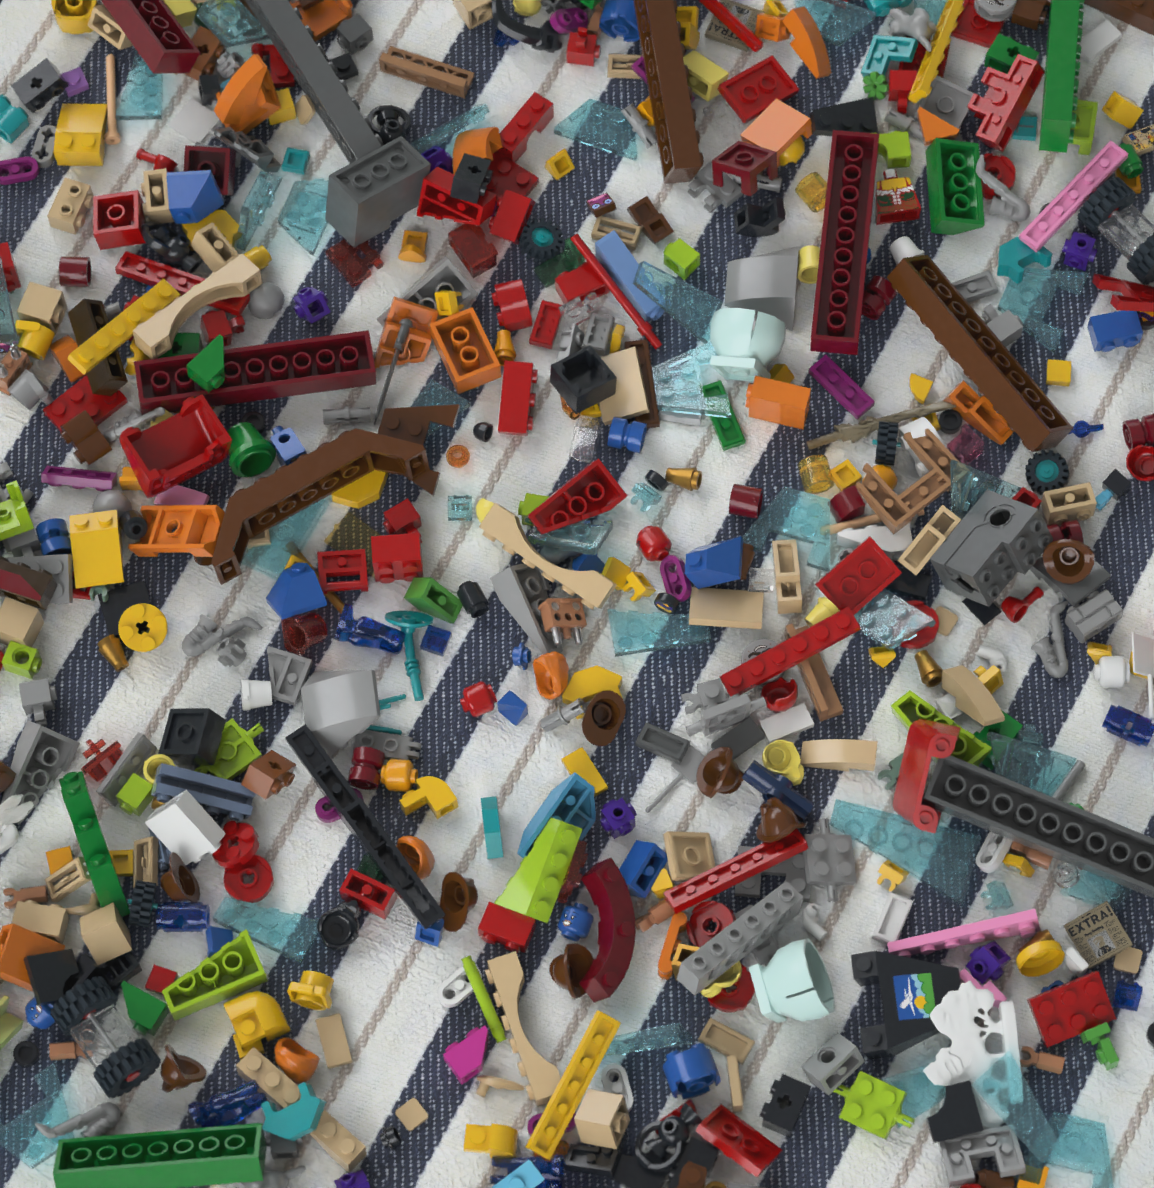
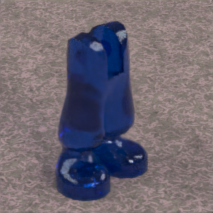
[334,603,405,655]
[188,1080,268,1128]
[490,1154,564,1188]

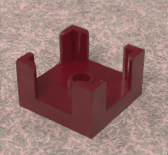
[712,141,778,196]

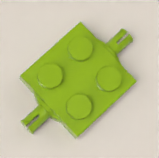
[194,718,264,780]
[833,1071,915,1140]

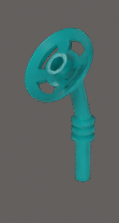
[385,611,433,701]

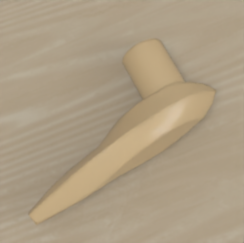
[66,893,100,916]
[475,1075,525,1097]

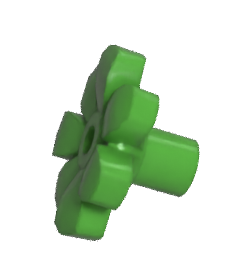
[863,71,889,100]

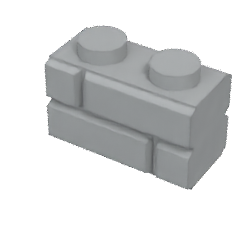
[1065,589,1123,644]

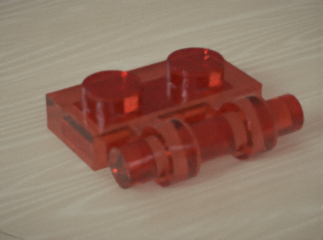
[325,239,384,288]
[558,840,588,903]

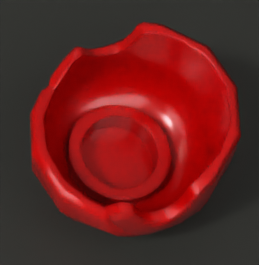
[1126,444,1154,482]
[760,677,798,712]

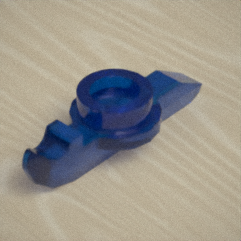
[1069,420,1104,438]

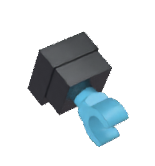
[198,74,231,106]
[1095,469,1131,510]

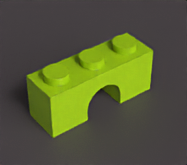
[876,131,911,169]

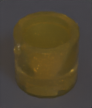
[795,172,827,213]
[798,455,834,494]

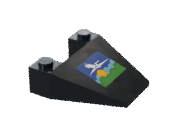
[851,951,961,1060]

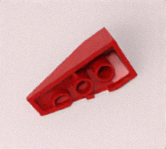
[527,458,627,535]

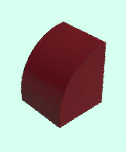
[828,485,865,523]

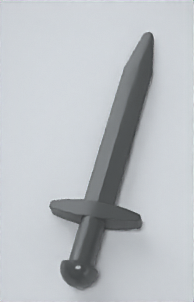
[374,318,413,425]

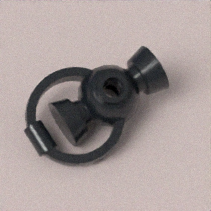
[367,105,411,145]
[141,221,203,274]
[635,1103,703,1171]

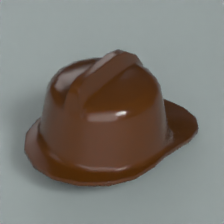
[582,691,626,746]
[160,852,200,903]
[440,872,478,932]

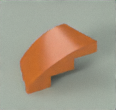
[453,127,502,175]
[374,297,438,368]

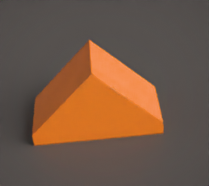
[917,107,960,146]
[49,335,87,383]

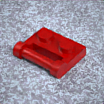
[251,43,295,88]
[317,549,368,594]

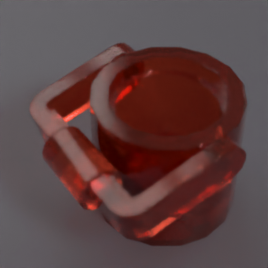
[281,613,328,655]

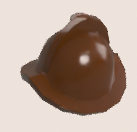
[1042,539,1094,584]
[696,747,744,798]
[756,797,806,843]
[549,943,594,999]
[160,1044,206,1093]

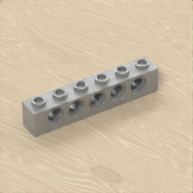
[677,881,804,996]

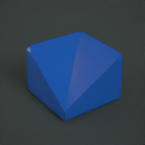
[497,690,528,726]

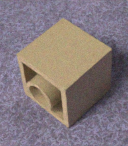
[453,0,493,30]
[17,282,67,337]
[0,597,44,647]
[79,902,132,965]
[574,1089,630,1149]

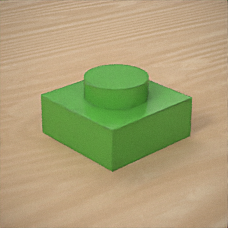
[1079,1022,1111,1045]
[1095,1037,1119,1070]

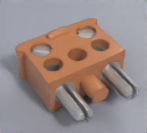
[0,345,33,396]
[538,598,587,645]

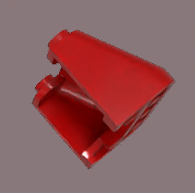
[119,394,232,498]
[893,719,961,833]

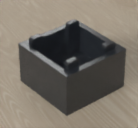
[550,345,617,414]
[158,708,226,765]

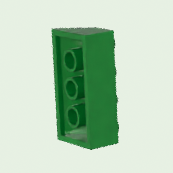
[925,138,985,235]

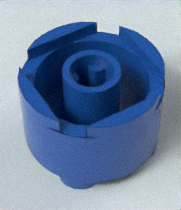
[599,0,640,42]
[663,1043,721,1099]

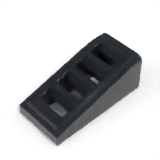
[100,951,142,991]

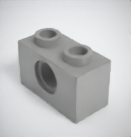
[801,1032,865,1096]

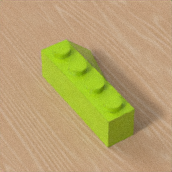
[891,690,992,766]
[494,818,583,923]
[162,929,268,1021]

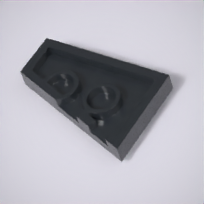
[810,97,878,136]

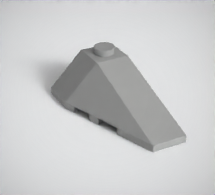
[377,256,478,327]
[490,563,563,654]
[1,720,80,824]

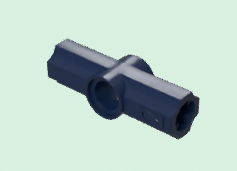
[742,760,814,822]

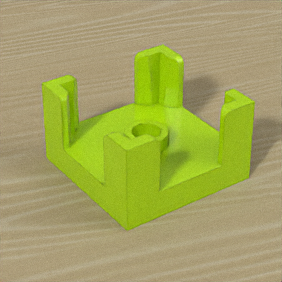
[1068,100,1098,156]
[0,480,34,541]

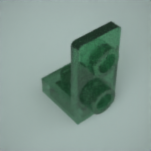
[534,236,585,287]

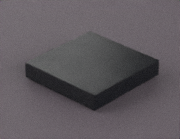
[97,581,151,638]

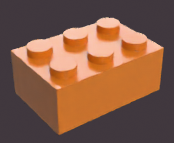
[429,307,501,394]

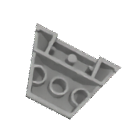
[724,246,799,331]
[301,670,381,760]

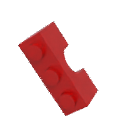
[497,92,554,163]

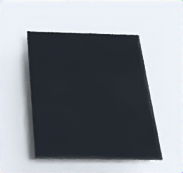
[962,598,1002,625]

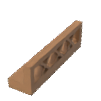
[379,46,475,99]
[785,623,843,722]

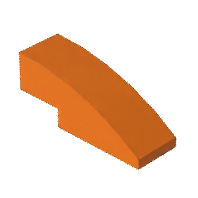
[782,6,831,79]
[214,54,267,124]
[943,380,1013,445]

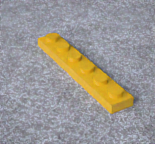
[908,0,964,104]
[67,279,180,375]
[525,1010,621,1160]

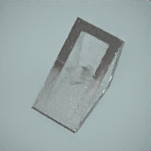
[569,415,603,463]

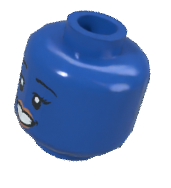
[557,903,594,942]
[25,997,55,1029]

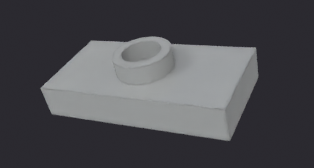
[582,313,615,356]

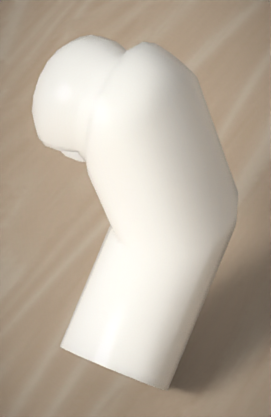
[977,645,1008,673]
[802,903,827,941]

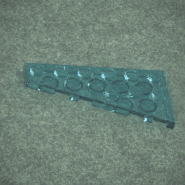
[830,799,981,908]

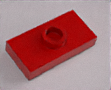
[529,300,565,350]

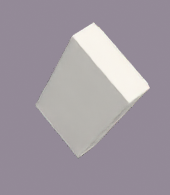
[1077,19,1122,63]
[759,703,814,744]
[871,892,913,944]

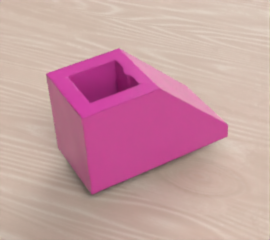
[443,1026,489,1085]

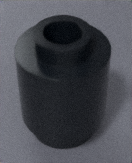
[119,510,148,540]
[457,581,489,618]

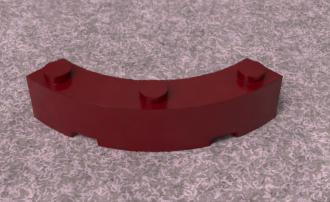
[579,858,636,1002]

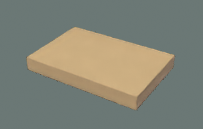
[599,347,650,425]
[689,587,764,629]

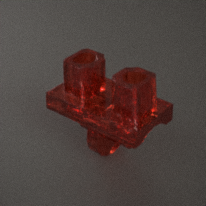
[81,739,123,782]

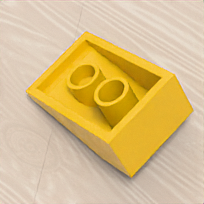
[54,104,107,166]
[69,510,124,588]

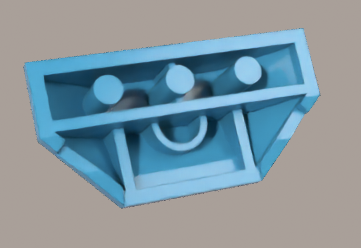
[517,773,596,858]

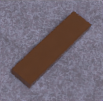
[624,339,660,428]

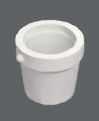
[890,236,924,266]
[241,679,272,711]

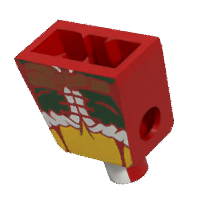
[875,169,921,225]

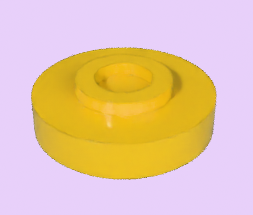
[1016,940,1065,977]

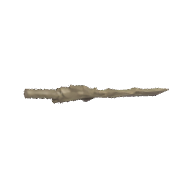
[806,401,956,450]

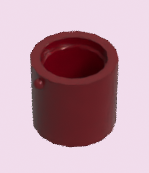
[59,256,92,287]
[729,484,763,519]

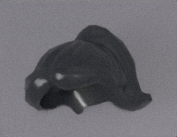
[317,900,361,950]

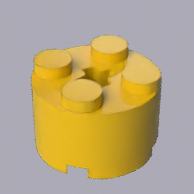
[51,0,98,34]
[118,603,167,652]

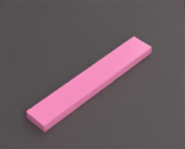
[1019,140,1128,253]

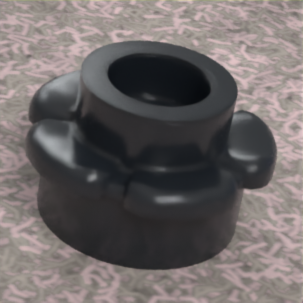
[380,1125,402,1150]

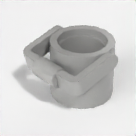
[7,369,54,410]

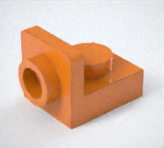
[755,13,791,42]

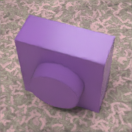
[61,67,90,97]

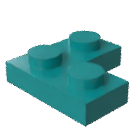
[861,34,918,78]

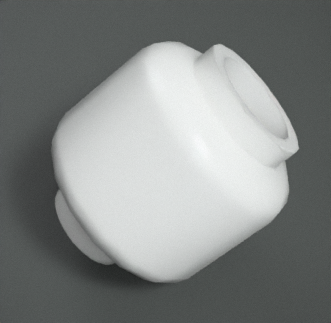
[1093,656,1130,688]

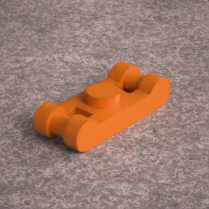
[658,912,687,980]

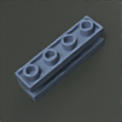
[151,763,256,821]

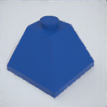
[166,170,224,224]
[685,536,743,589]
[266,562,327,620]

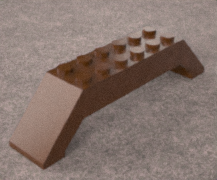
[211,428,430,585]

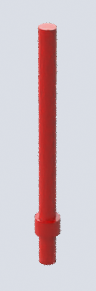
[570,233,663,350]

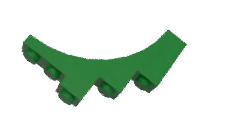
[59,771,130,917]

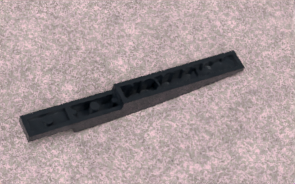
[285,724,446,930]

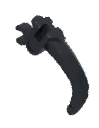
[492,0,568,53]

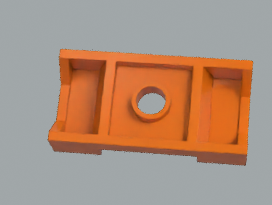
[128,505,225,557]

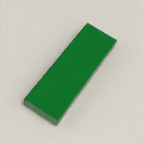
[699,380,746,451]

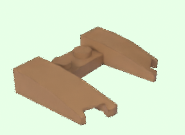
[856,429,968,535]

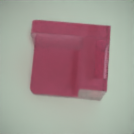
[947,423,985,466]

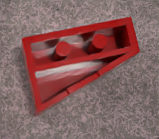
[416,167,497,226]
[498,361,538,436]

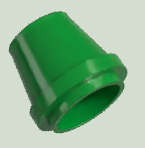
[227,422,276,477]

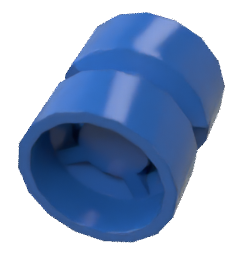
[607,417,647,453]
[36,518,72,556]

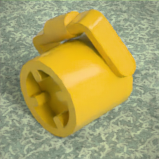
[14,320,55,360]
[287,971,334,1011]

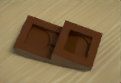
[627,196,674,244]

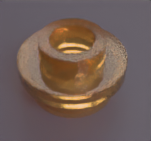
[446,445,470,468]

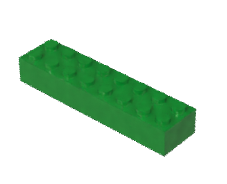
[1039,0,1084,153]
[53,1123,267,1188]

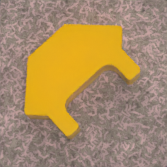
[182,210,243,251]
[331,470,388,509]
[562,665,622,719]

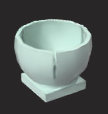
[710,308,786,382]
[749,938,835,1023]

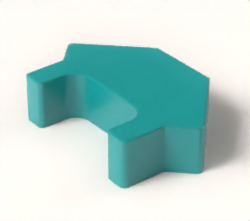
[997,237,1052,284]
[481,796,504,859]
[261,1082,326,1141]

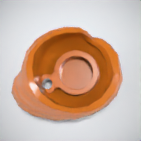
[533,651,569,700]
[396,836,435,880]
[274,1038,320,1084]

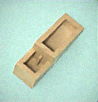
[897,505,961,575]
[772,539,802,614]
[941,665,1005,726]
[800,739,877,772]

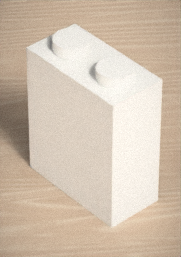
[145,790,226,866]

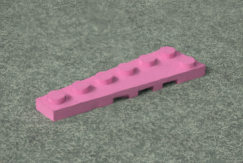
[887,909,1040,958]

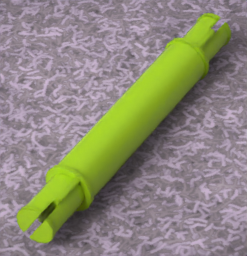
[461,955,507,1043]

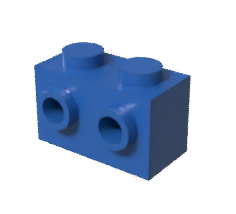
[1087,310,1143,352]
[619,840,668,899]

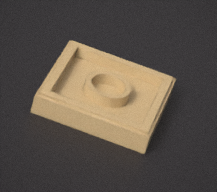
[663,831,716,882]

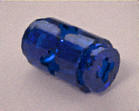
[1101,704,1154,747]
[156,902,210,932]

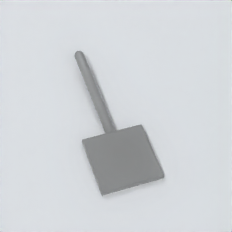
[645,745,705,813]

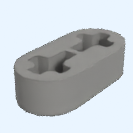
[32,125,56,168]

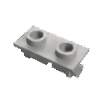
[556,323,585,362]

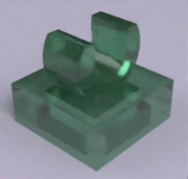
[357,854,383,882]

